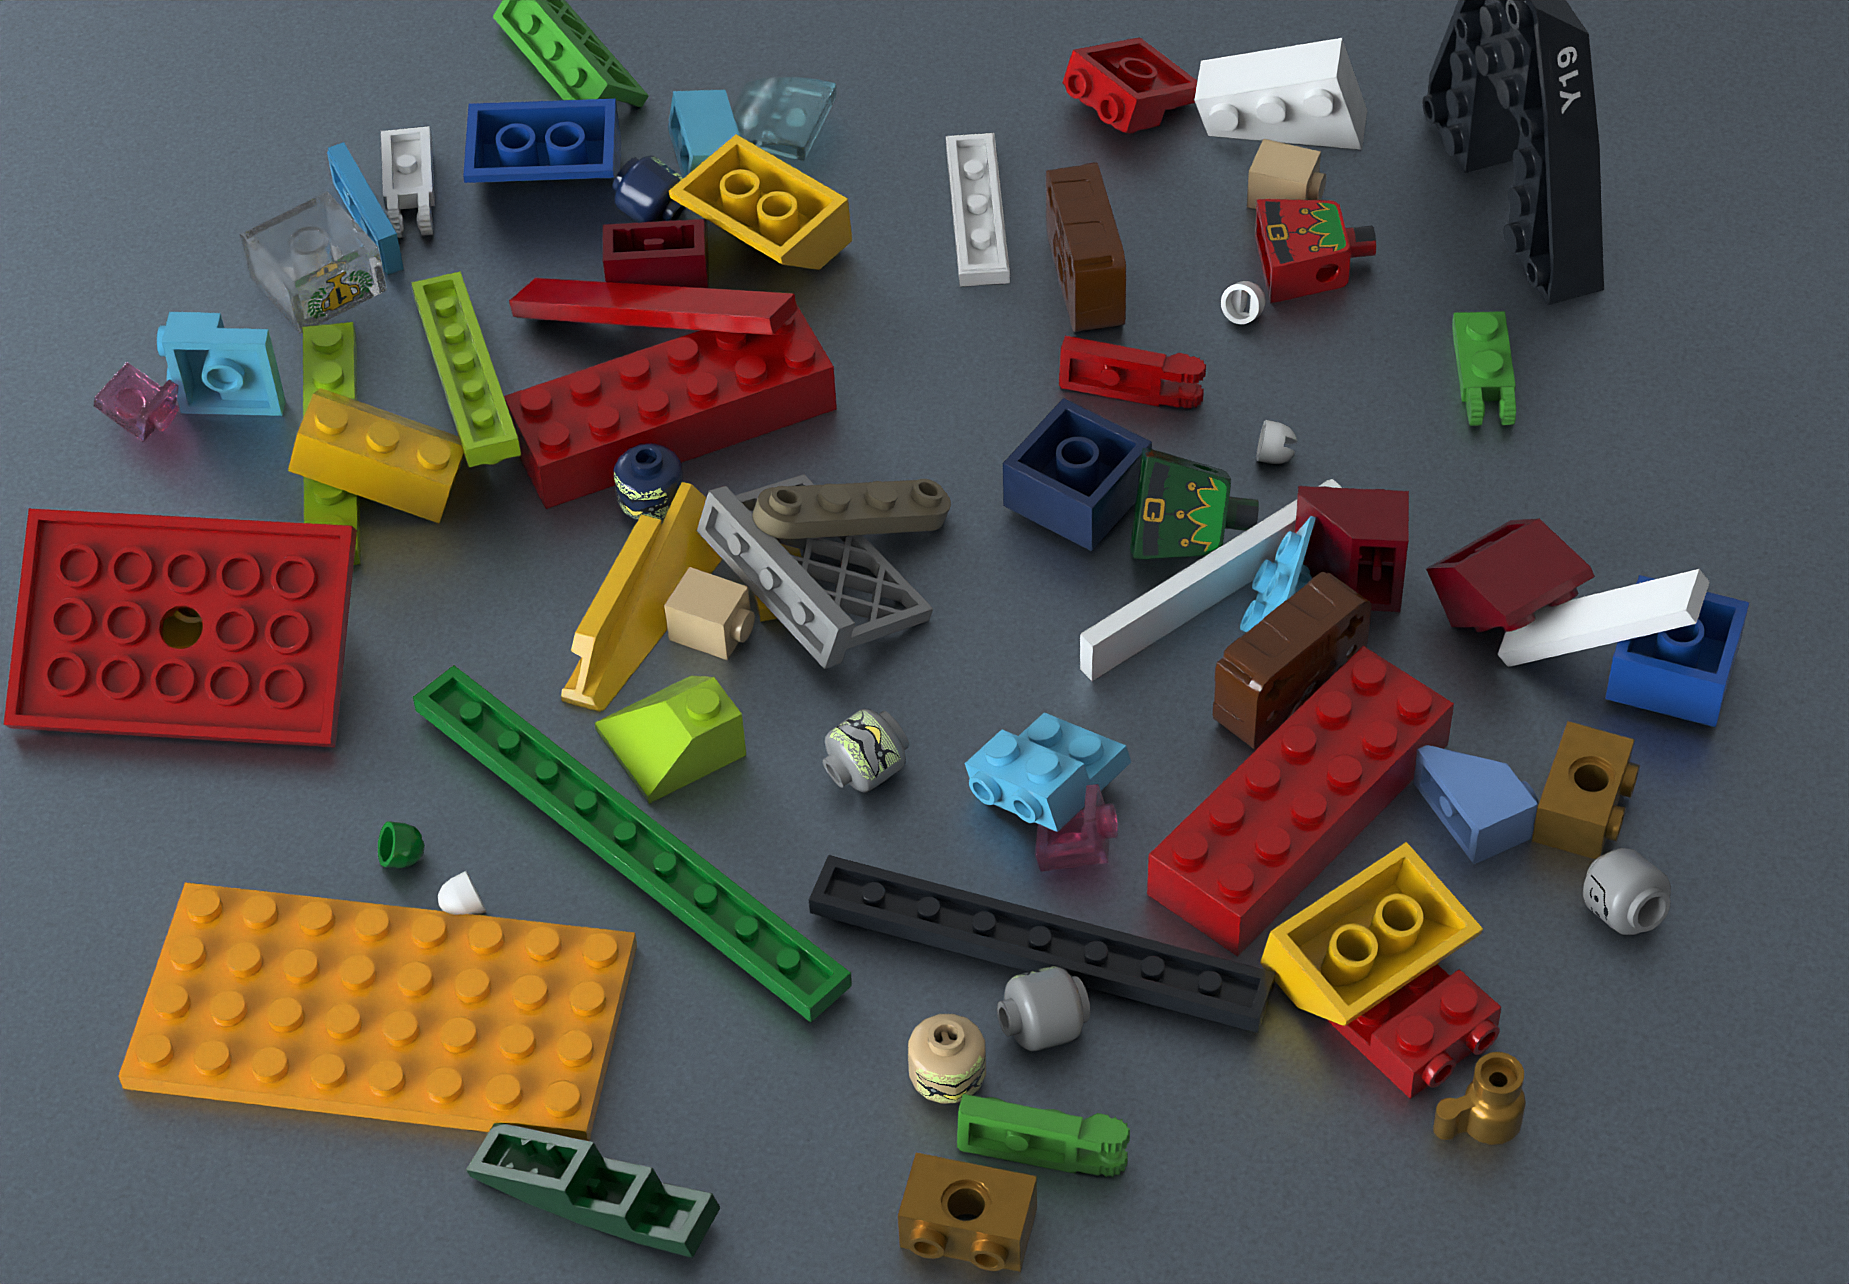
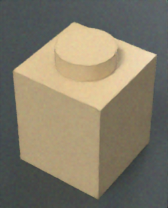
[1247,139,1326,209]
[664,567,755,660]

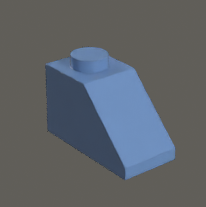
[1413,745,1539,864]

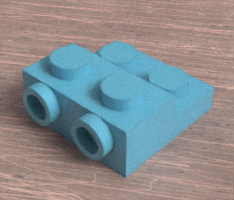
[157,312,286,416]
[964,713,1131,832]

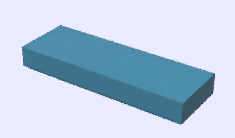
[327,142,404,275]

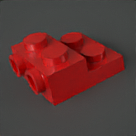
[1062,37,1197,133]
[1328,964,1501,1099]

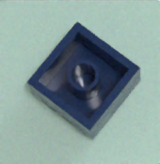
[1003,398,1152,551]

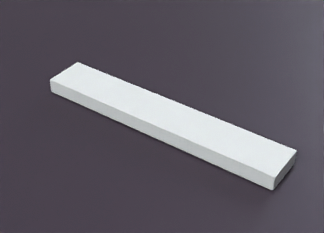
[1080,479,1342,681]

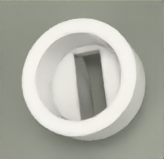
[1221,281,1266,324]
[1256,420,1297,464]
[438,871,487,915]

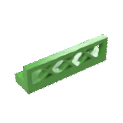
[493,0,649,107]

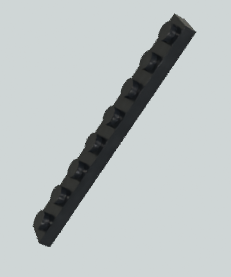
[809,855,1276,1033]

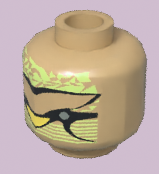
[908,1014,986,1104]

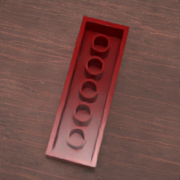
[504,305,837,509]
[1147,646,1454,957]

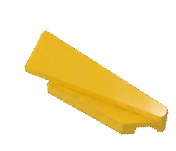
[561,482,722,712]

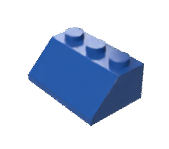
[463,98,621,183]

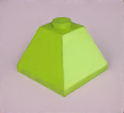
[594,675,747,804]

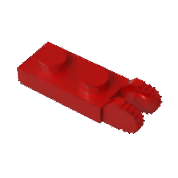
[1059,335,1206,409]

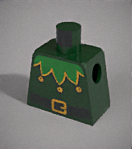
[1130,448,1259,559]

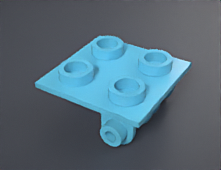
[1240,516,1316,632]

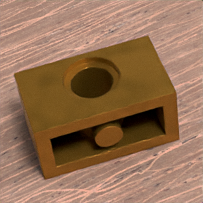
[1532,721,1640,859]
[898,1152,1037,1272]

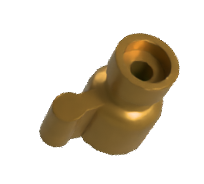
[1433,1052,1526,1145]

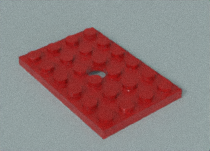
[3,508,357,747]

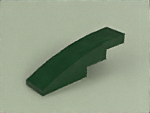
[466,1123,720,1258]

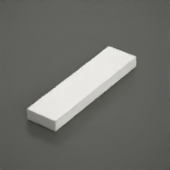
[946,133,1010,287]
[1498,569,1710,667]

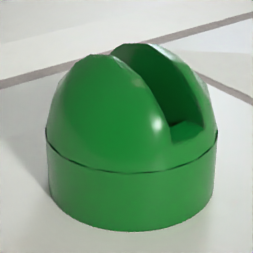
[378,821,425,868]

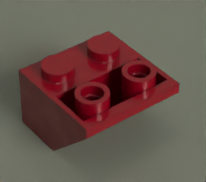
[603,219,709,288]
[1295,486,1409,612]
[1426,518,1595,632]

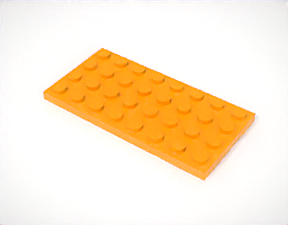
[118,882,637,1141]

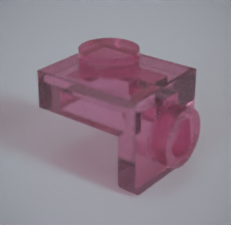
[93,362,179,442]
[1035,784,1118,872]

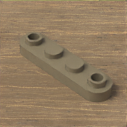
[752,479,951,539]

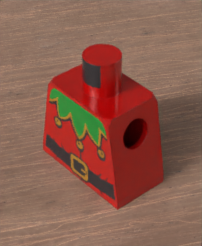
[1255,199,1376,303]

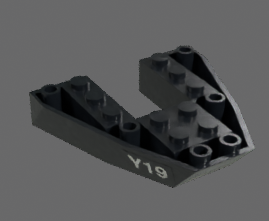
[1422,0,1604,305]

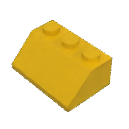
[669,134,852,270]
[288,388,465,523]
[1260,842,1483,1026]

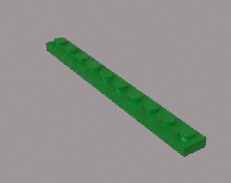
[413,665,852,1022]

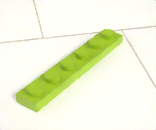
[411,271,521,467]
[302,322,361,565]

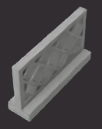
[697,474,933,669]

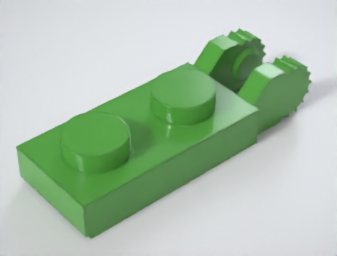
[1452,311,1516,426]
[957,1094,1130,1177]

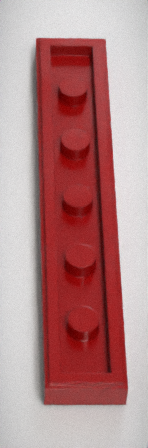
[509,278,798,335]

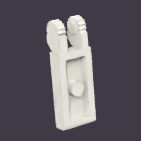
[381,126,435,238]

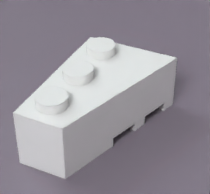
[1194,38,1367,150]

